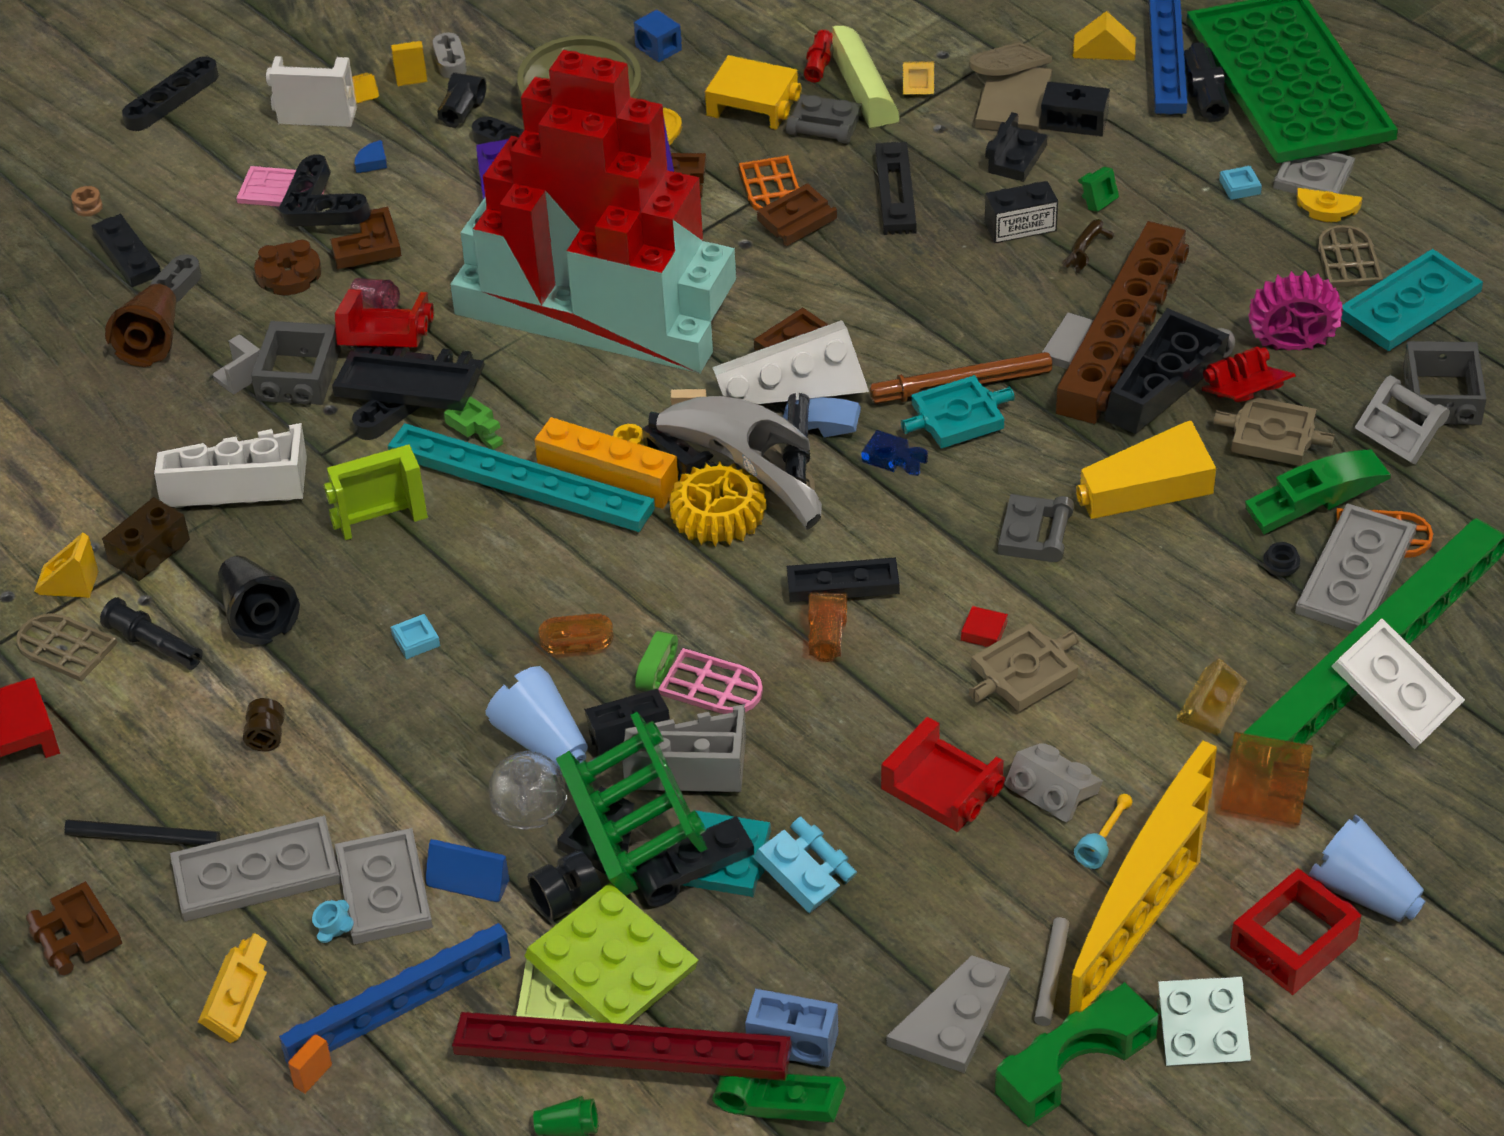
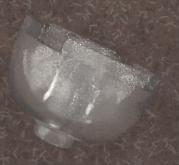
[489,751,567,830]

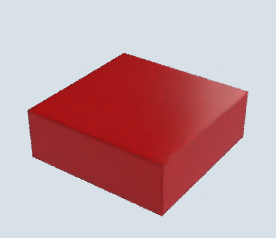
[961,606,1008,647]

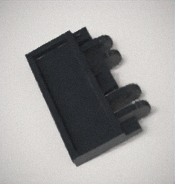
[332,346,485,411]

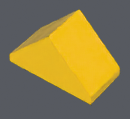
[1073,11,1136,60]
[391,41,428,86]
[34,533,99,598]

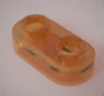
[538,614,614,654]

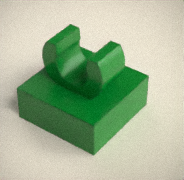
[1078,166,1119,212]

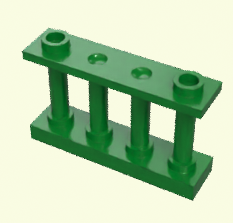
[556,712,708,896]

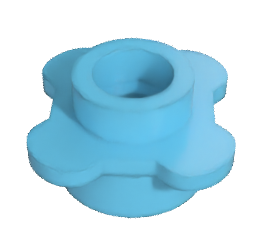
[312,900,354,943]

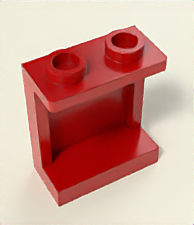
[335,289,434,347]
[0,677,60,758]
[881,716,1005,833]

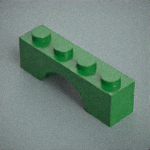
[995,982,1159,1127]

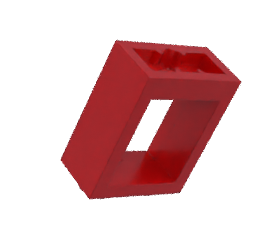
[1230,868,1362,995]

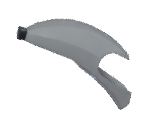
[648,396,822,530]

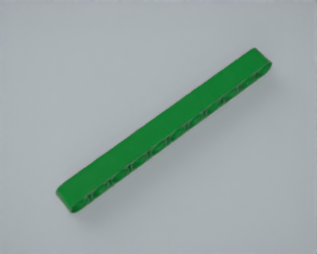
[1235,518,1504,775]

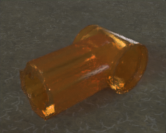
[808,592,847,662]

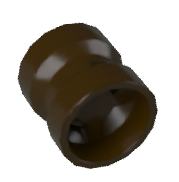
[243,698,285,751]

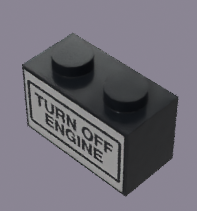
[985,181,1058,244]

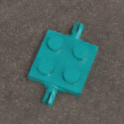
[901,375,1015,448]
[683,810,771,897]

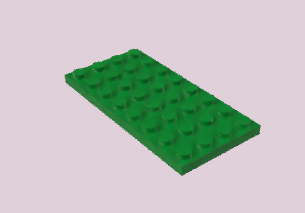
[1186,0,1398,163]

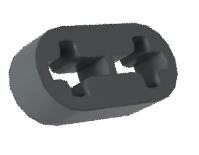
[151,255,201,303]

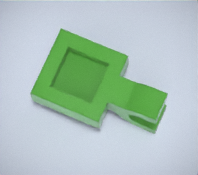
[444,396,503,450]

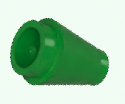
[533,1096,599,1136]

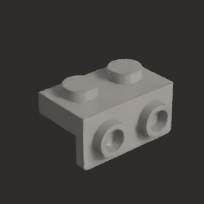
[1005,744,1103,822]

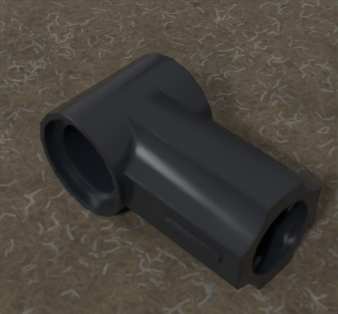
[437,72,487,128]

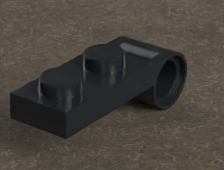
[632,816,755,907]

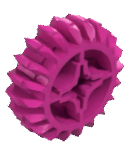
[1248,271,1343,351]

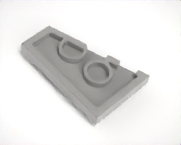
[886,956,1010,1073]

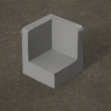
[213,334,260,395]

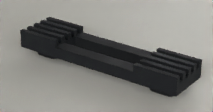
[875,142,916,235]

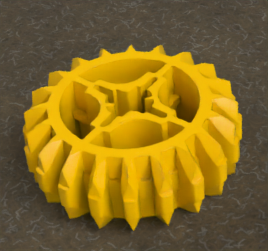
[669,461,766,547]

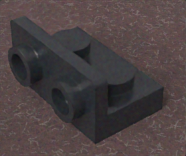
[985,112,1048,182]

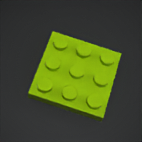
[525,883,699,1024]

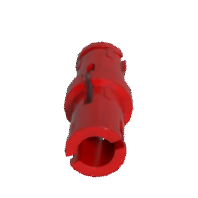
[804,30,833,82]

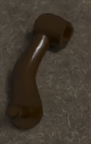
[1062,219,1114,273]

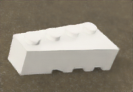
[713,320,869,404]
[154,423,307,508]

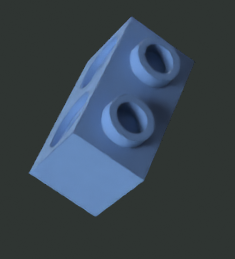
[745,989,838,1067]

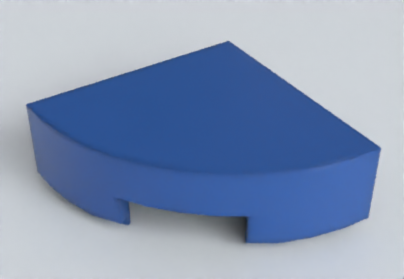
[354,140,387,173]

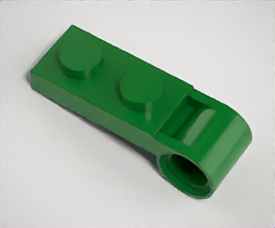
[713,1074,846,1122]

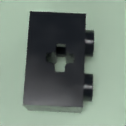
[1040,81,1110,137]

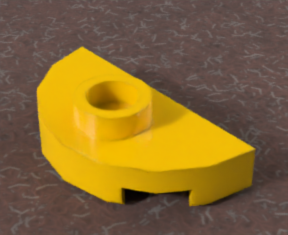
[1296,188,1363,222]

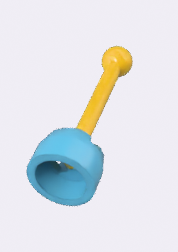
[1074,794,1133,869]

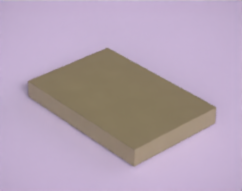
[975,67,1052,132]

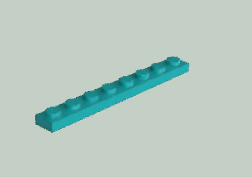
[387,423,655,532]

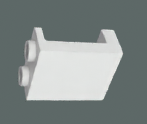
[266,56,357,127]

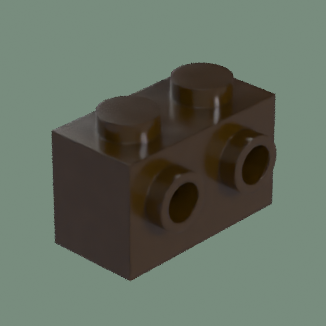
[102,497,190,581]

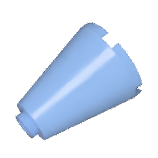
[486,666,588,771]
[1309,815,1426,922]

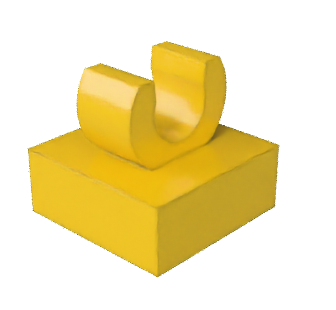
[903,62,934,94]

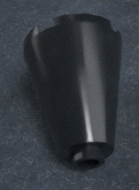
[218,556,300,644]

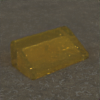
[1176,658,1248,736]

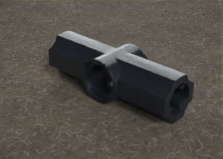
[1184,42,1229,122]

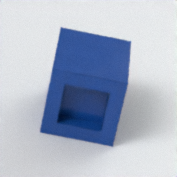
[634,10,682,63]

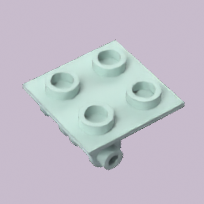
[1157,977,1251,1066]

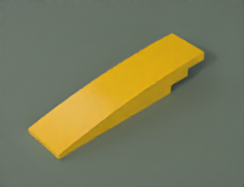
[1069,740,1217,1015]

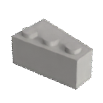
[622,704,746,792]

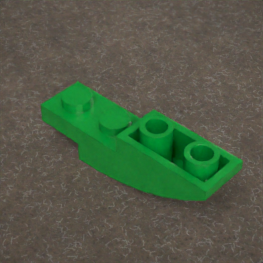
[1245,449,1391,535]

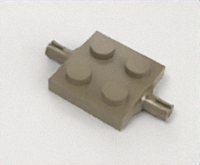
[1214,397,1335,466]
[969,623,1079,712]

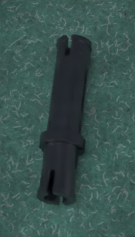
[782,393,810,484]

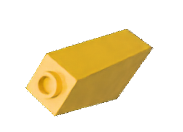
[1076,421,1216,519]

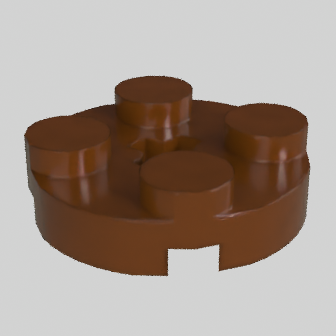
[254,240,322,295]

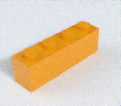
[534,417,679,509]

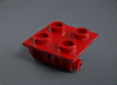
[1201,346,1296,402]

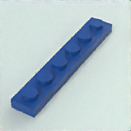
[1149,0,1187,115]
[279,923,511,1064]

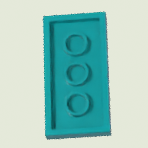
[1341,249,1483,351]

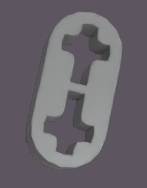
[433,33,467,79]

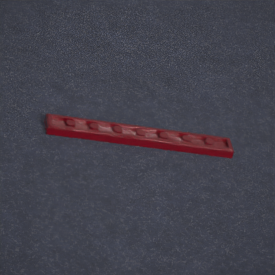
[452,1012,792,1080]

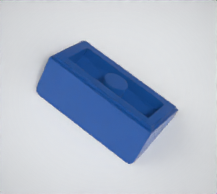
[426,839,510,902]

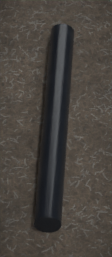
[64,819,221,846]

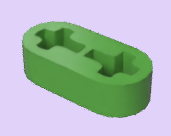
[635,631,678,692]

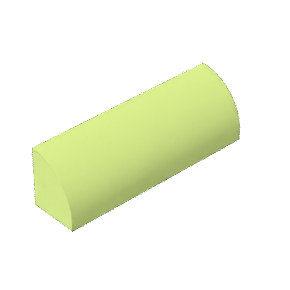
[832,26,899,128]

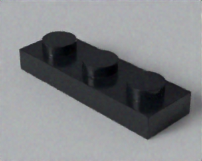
[91,214,161,288]
[786,557,900,602]

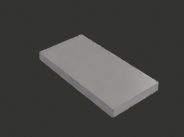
[1295,503,1417,632]
[170,816,341,922]

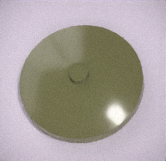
[517,35,642,99]

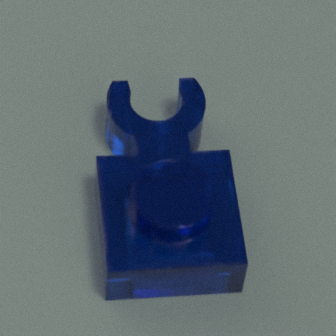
[862,430,928,476]

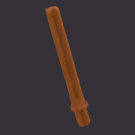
[870,352,1053,403]

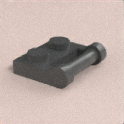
[786,95,862,144]
[998,494,1075,562]

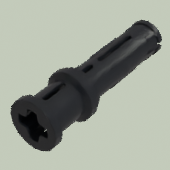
[100,597,203,670]

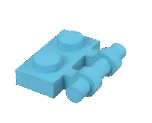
[753,817,857,913]

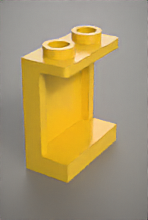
[705,55,801,130]

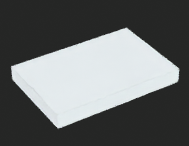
[1331,619,1465,749]

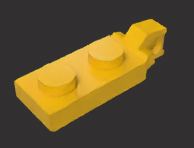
[198,933,267,1043]

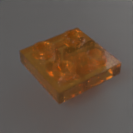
[1221,732,1313,825]

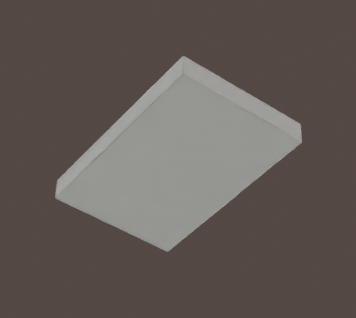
[335,828,433,945]

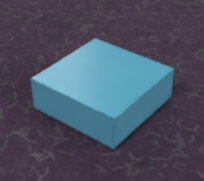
[1219,166,1262,200]
[391,614,440,659]

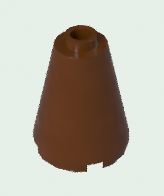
[105,284,176,367]

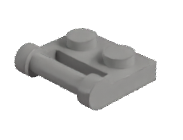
[1355,375,1450,465]

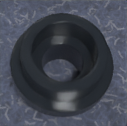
[1263,542,1300,576]

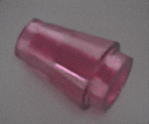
[350,278,400,309]

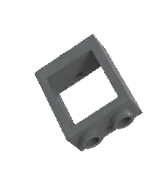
[251,321,341,405]
[1403,341,1486,425]

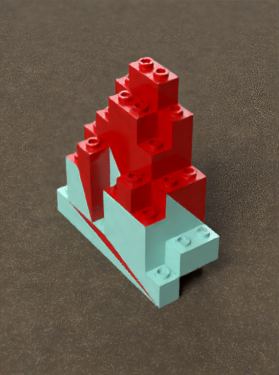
[450,50,736,373]

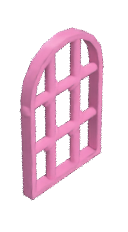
[658,648,763,714]

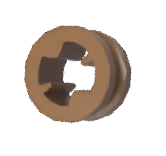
[71,186,103,217]

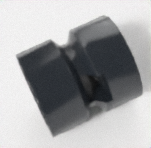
[527,849,602,921]

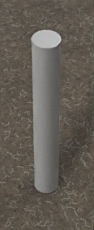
[1034,917,1070,1026]

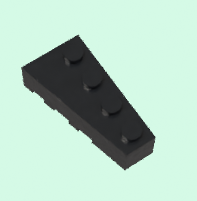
[1104,308,1230,434]

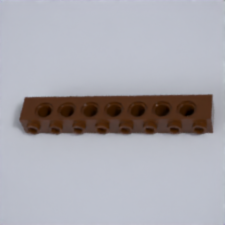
[1056,221,1189,424]

